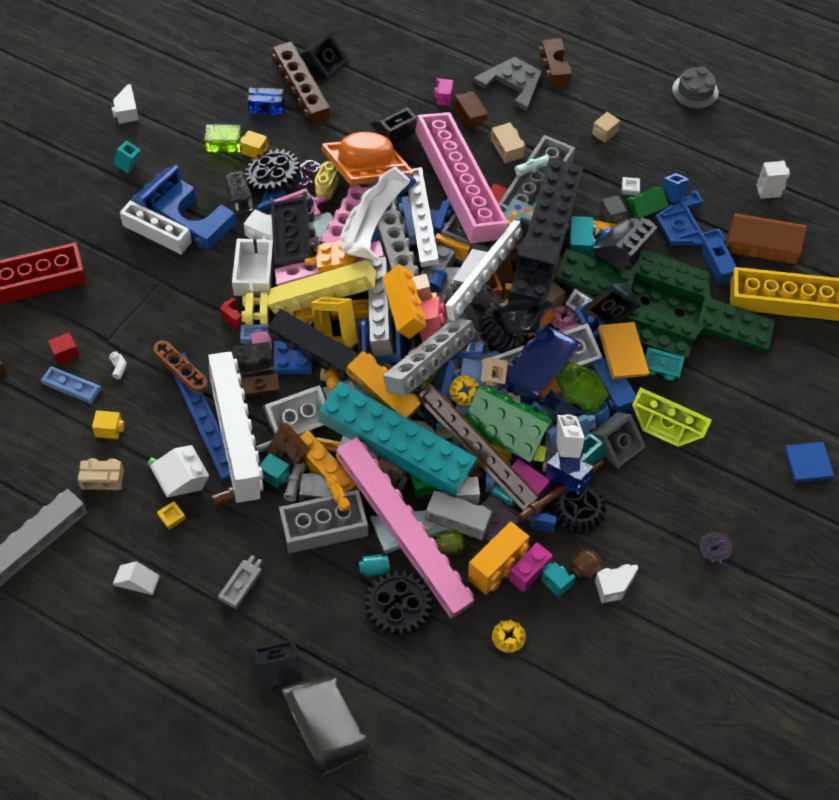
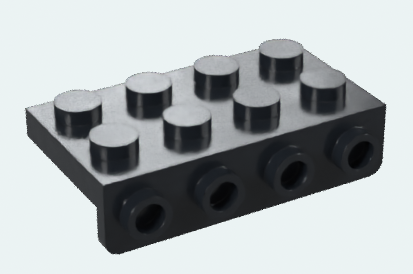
[271,191,317,267]

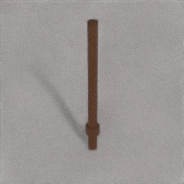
[518,459,604,521]

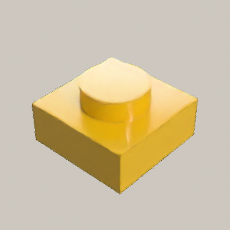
[157,501,186,530]

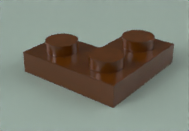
[265,422,310,465]

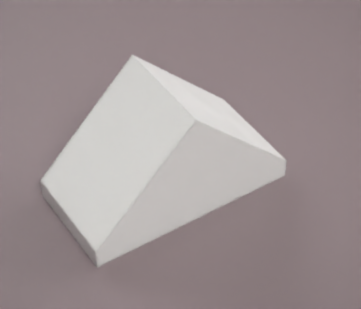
[113,561,160,595]

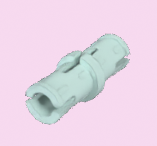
[515,155,549,177]

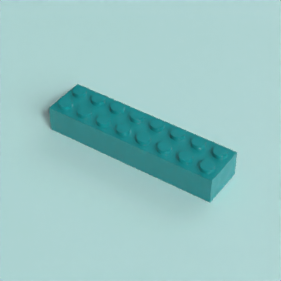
[318,381,477,498]

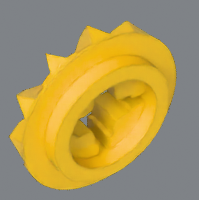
[449,375,480,406]
[492,619,526,653]

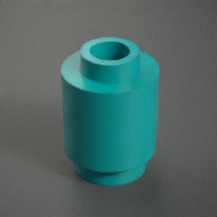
[359,554,390,577]

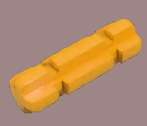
[326,475,350,512]

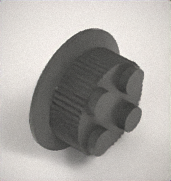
[672,66,719,109]

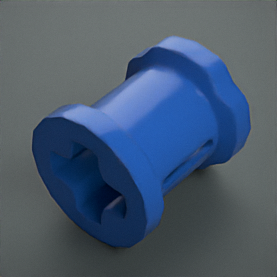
[429,268,448,293]

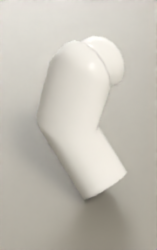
[109,352,127,379]

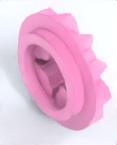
[551,304,578,329]

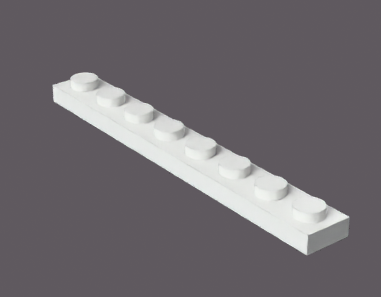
[408,167,439,267]
[446,220,523,321]

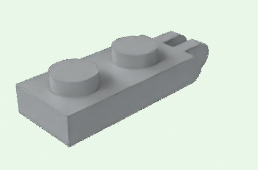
[218,555,263,609]

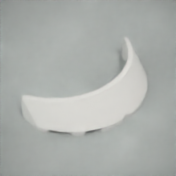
[340,167,410,261]

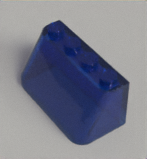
[500,325,581,406]

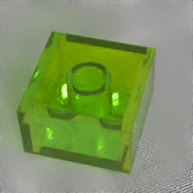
[555,360,608,412]

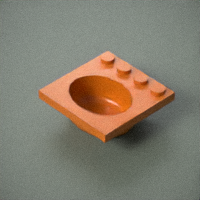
[321,132,414,186]

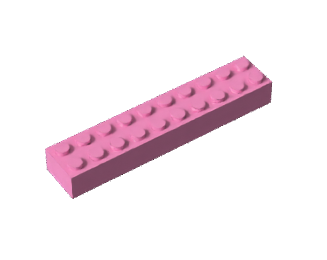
[415,112,508,243]

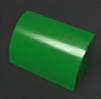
[625,187,669,218]

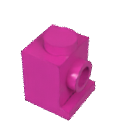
[434,78,453,106]

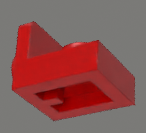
[220,298,242,331]

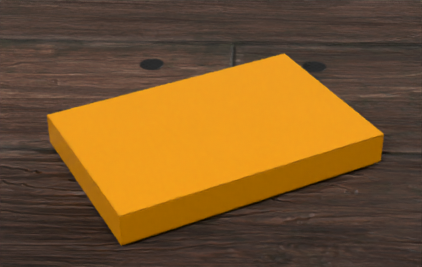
[598,322,649,379]

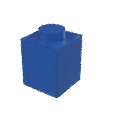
[663,173,689,203]

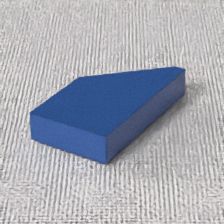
[258,189,287,212]

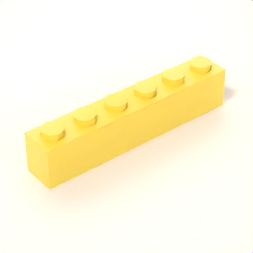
[267,260,376,315]

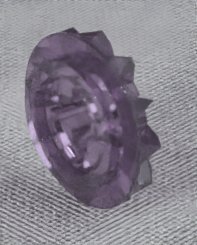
[699,532,732,563]

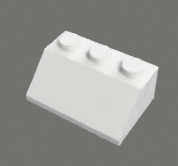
[263,385,325,434]

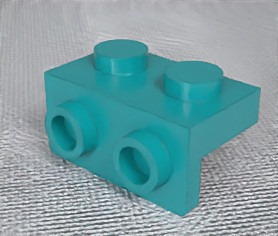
[645,347,685,381]

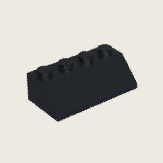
[591,217,657,272]

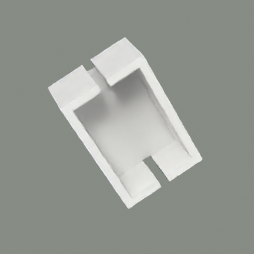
[232,239,274,296]

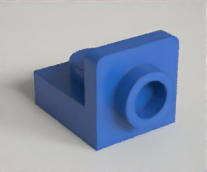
[527,513,557,533]

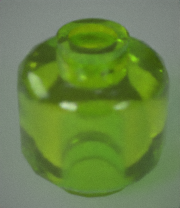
[435,529,465,557]

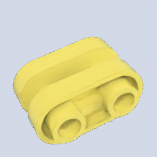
[315,161,339,201]
[242,292,269,325]

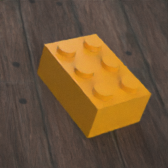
[468,521,530,595]

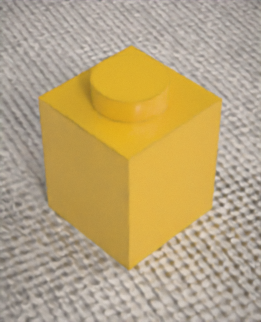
[240,130,268,159]
[92,411,124,439]

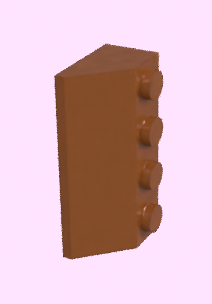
[726,213,807,264]

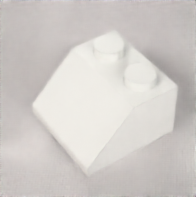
[150,445,209,497]

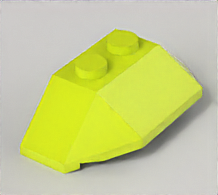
[632,387,712,447]

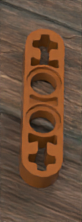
[153,341,208,394]

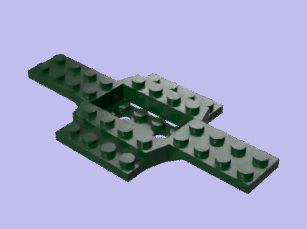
[555,249,775,362]

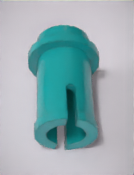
[491,484,516,506]

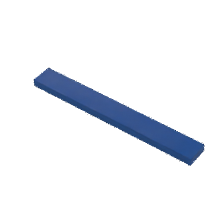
[170,353,231,483]

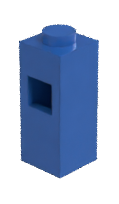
[701,237,736,285]

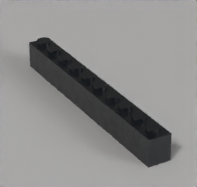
[268,309,438,429]

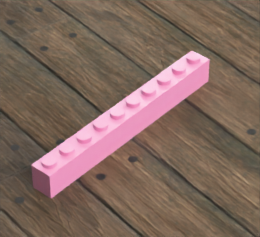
[336,437,474,619]

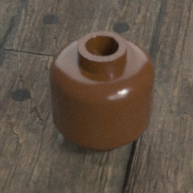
[571,549,602,580]

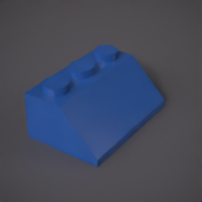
[130,165,181,212]

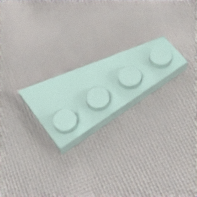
[371,510,452,554]

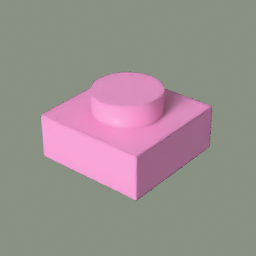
[251,331,273,352]

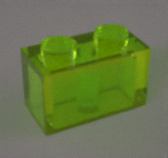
[204,124,242,152]

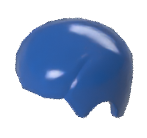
[580,402,610,426]

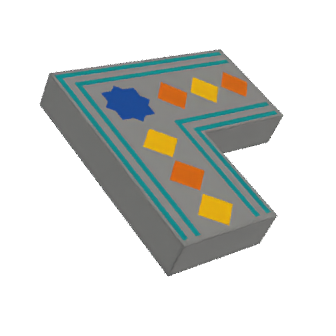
[503,198,535,228]

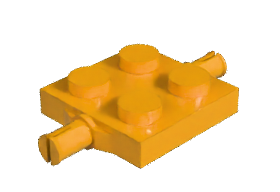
[305,240,357,273]

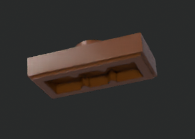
[240,373,280,397]

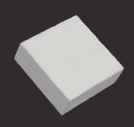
[622,177,640,195]

